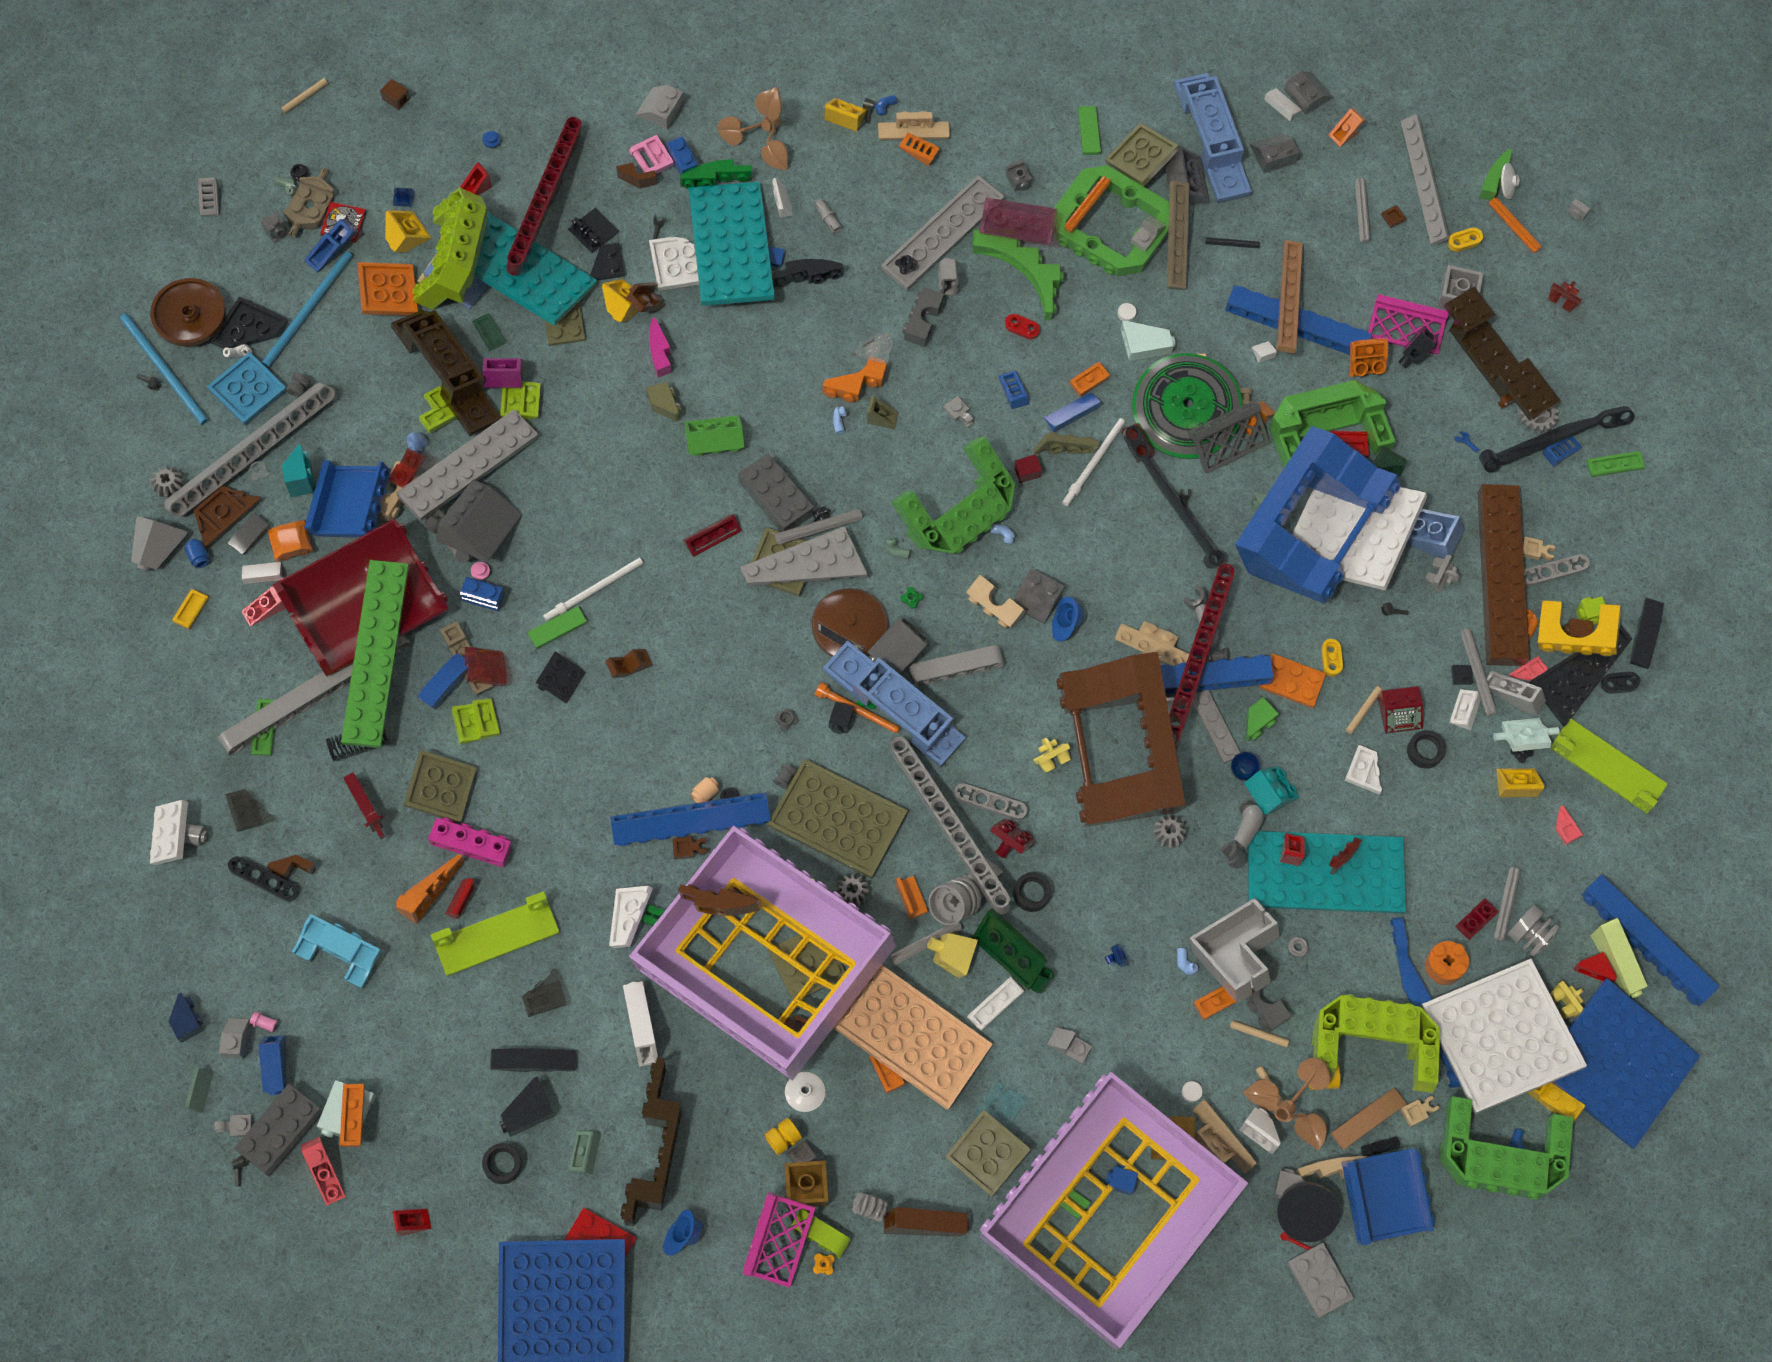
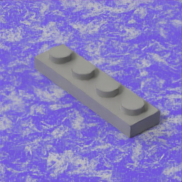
[1193,690,1241,764]

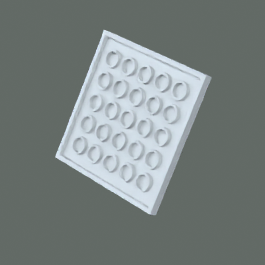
[1292,487,1427,590]
[1421,959,1587,1114]

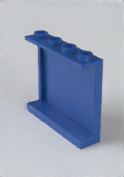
[304,460,391,537]
[1341,1148,1435,1245]

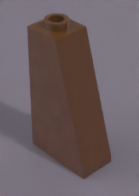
[883,1207,970,1237]

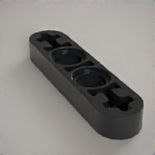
[228,856,298,902]

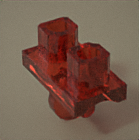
[1547,281,1582,313]

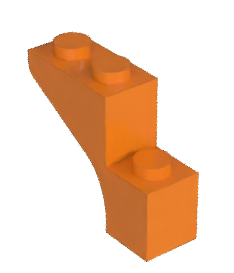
[822,356,887,402]

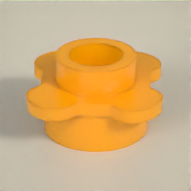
[813,1253,834,1275]

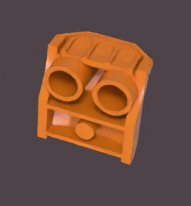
[1348,338,1388,377]
[267,520,313,562]

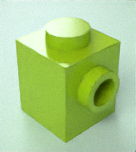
[1576,596,1605,625]

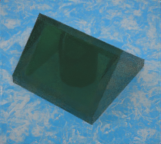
[1372,446,1407,478]

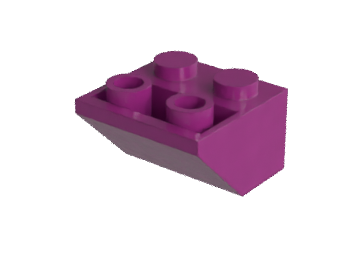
[483,358,523,388]

